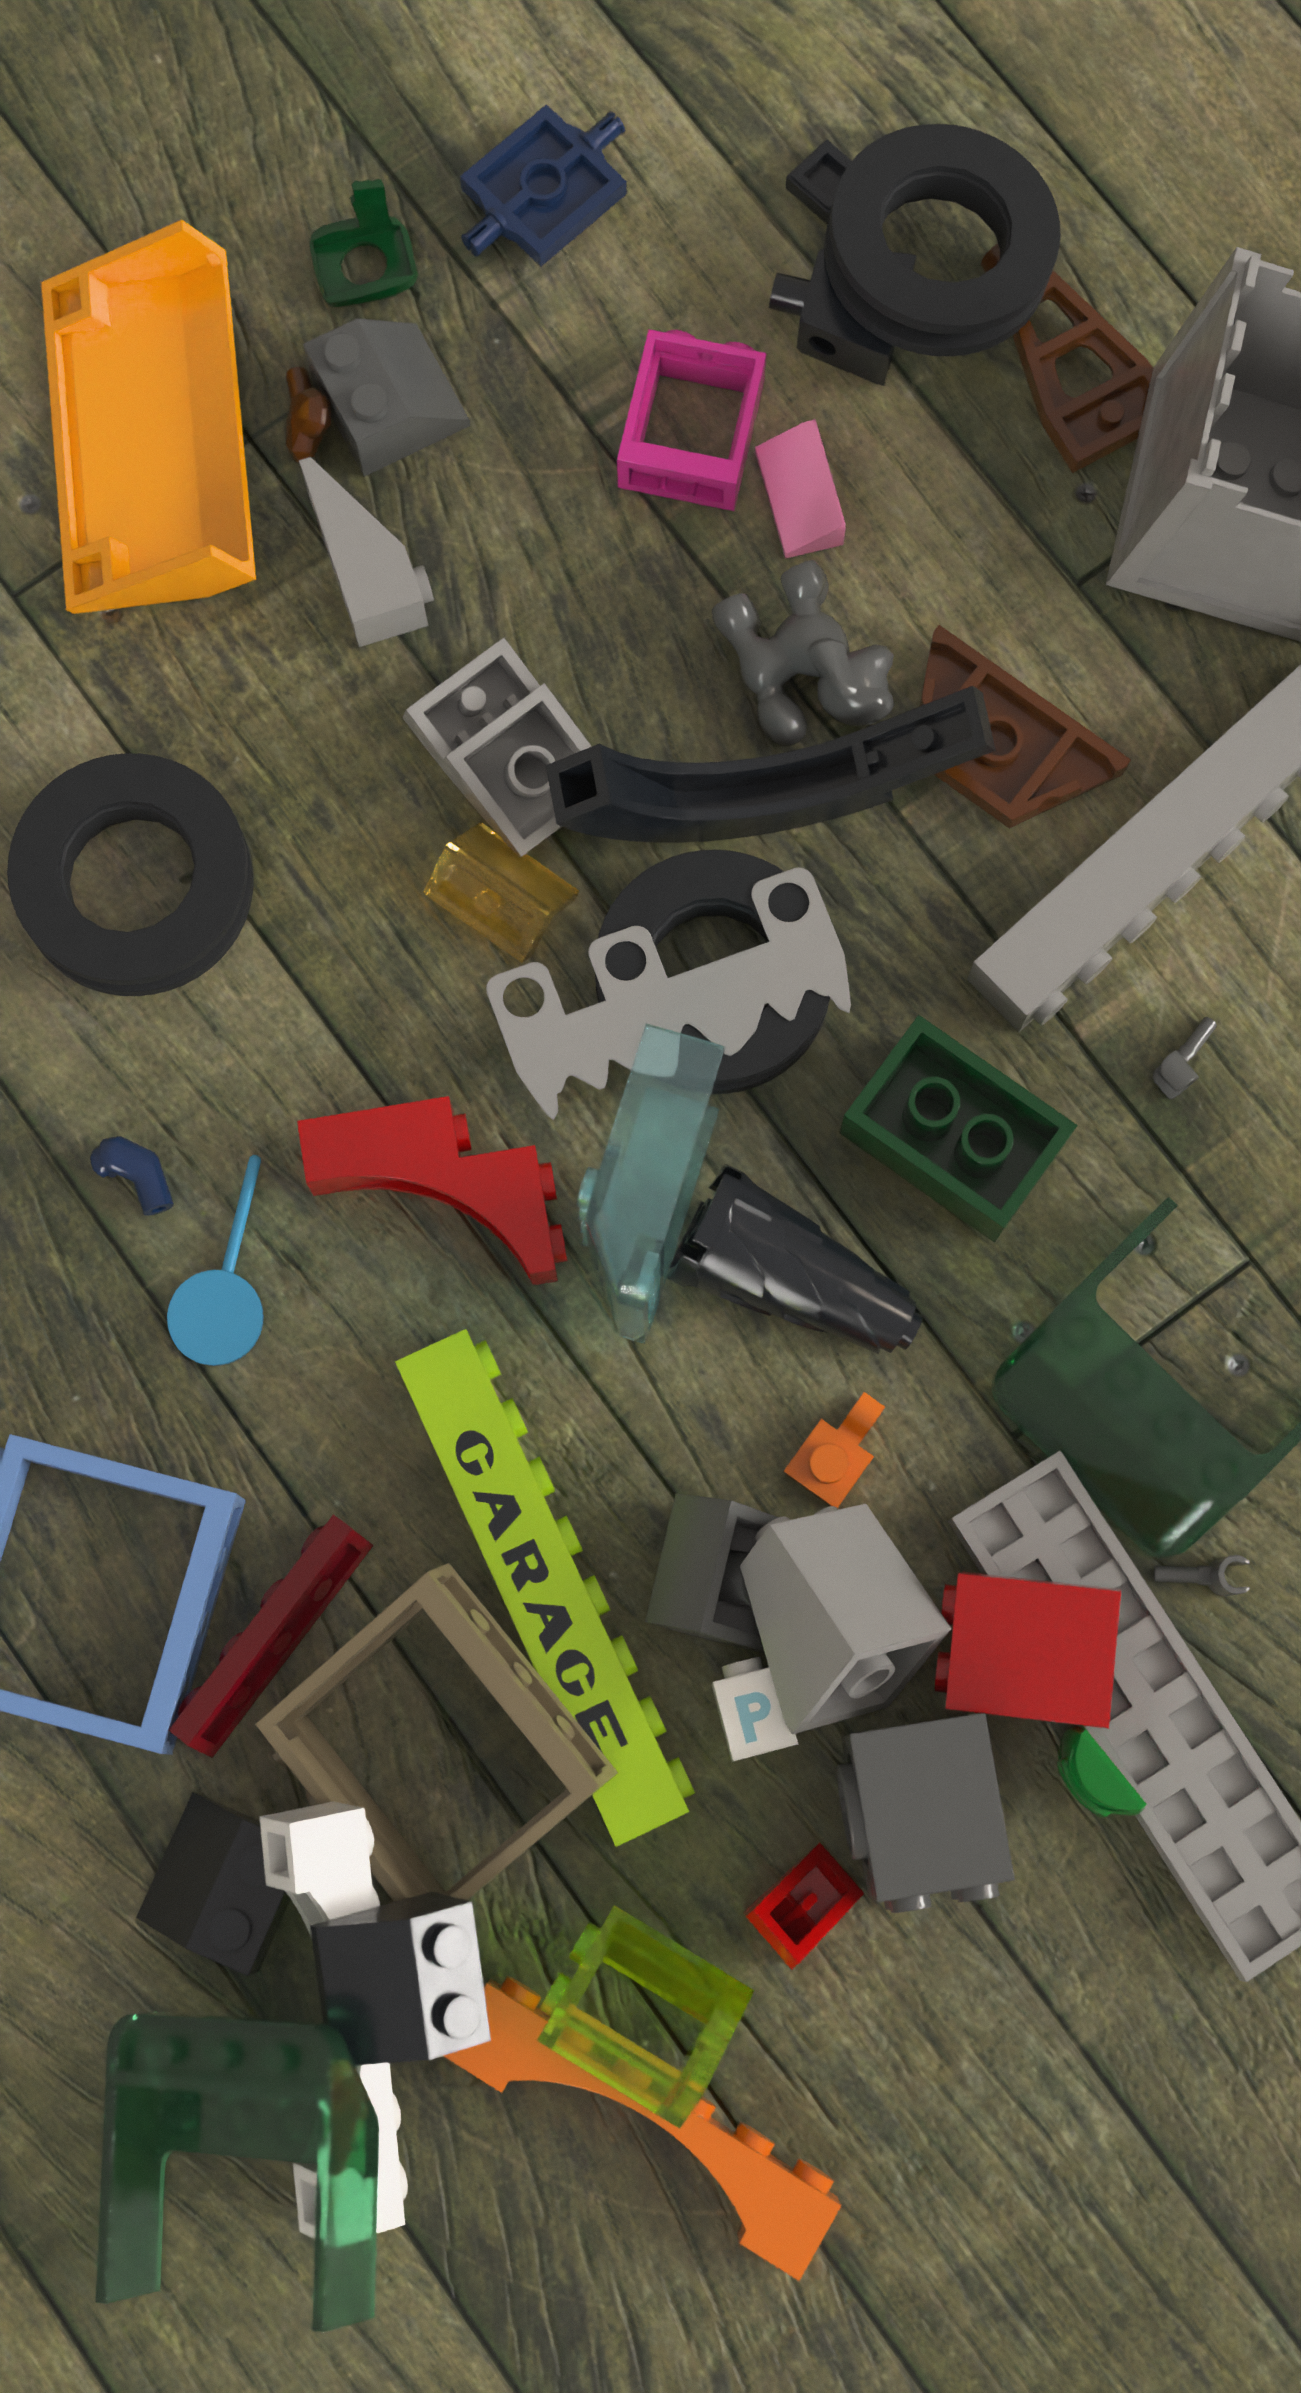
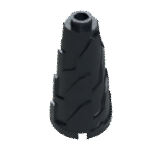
[667,1164,923,1354]

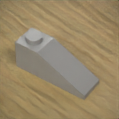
[299,457,434,647]

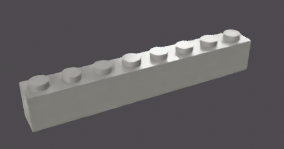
[967,664,1301,1032]

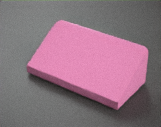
[755,419,846,559]

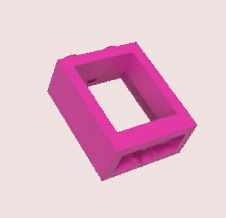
[617,329,767,511]

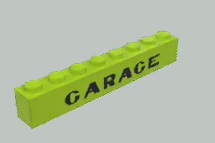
[395,1329,695,1847]

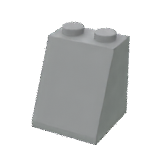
[740,1504,951,1734]

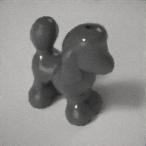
[712,560,894,746]

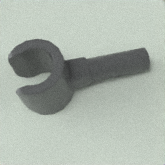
[1153,1017,1217,1100]
[1154,1555,1250,1597]

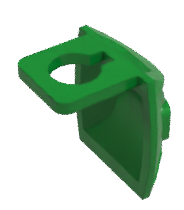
[1057,1726,1147,1817]

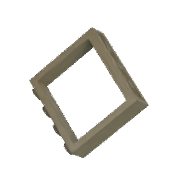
[255,1563,618,1903]

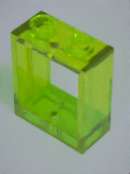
[537,1905,755,2129]

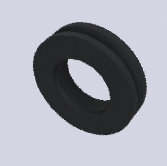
[824,124,1061,357]
[7,753,254,996]
[595,849,830,1094]

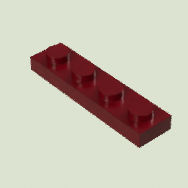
[169,1514,374,1758]

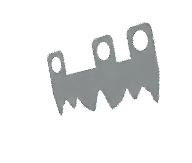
[486,868,851,1120]

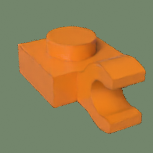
[783,1392,885,1508]

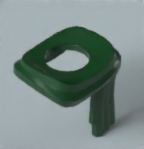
[310,179,418,307]

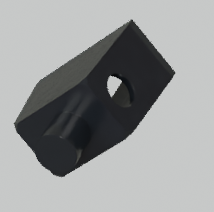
[769,248,917,386]

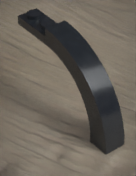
[546,686,996,843]

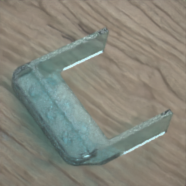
[576,1023,725,1344]

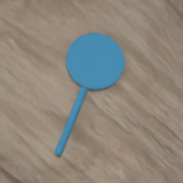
[167,1155,264,1366]

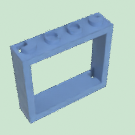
[0,1434,246,1755]

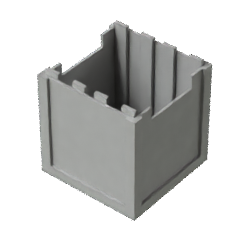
[1106,247,1301,642]

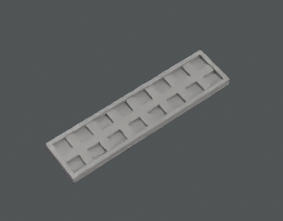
[948,1451,1301,1982]

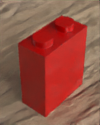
[935,1572,1122,1728]

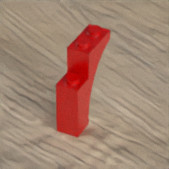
[297,1096,567,1285]

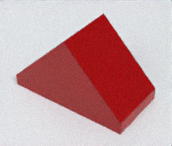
[743,1843,865,1970]

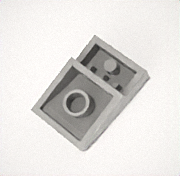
[402,638,592,858]

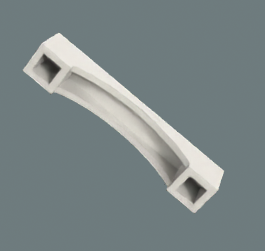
[260,1802,407,2247]

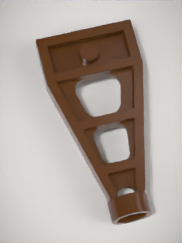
[981,243,1153,473]

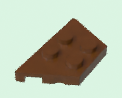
[919,625,1131,828]

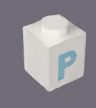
[712,1657,798,1762]

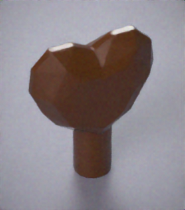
[285,367,331,463]

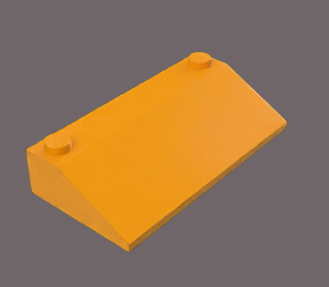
[41,220,256,614]

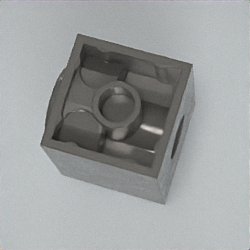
[836,1713,1015,1913]

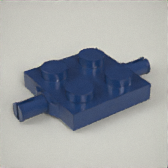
[460,104,627,267]

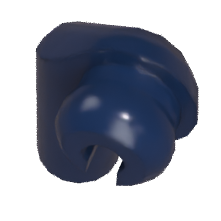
[90,1136,174,1216]

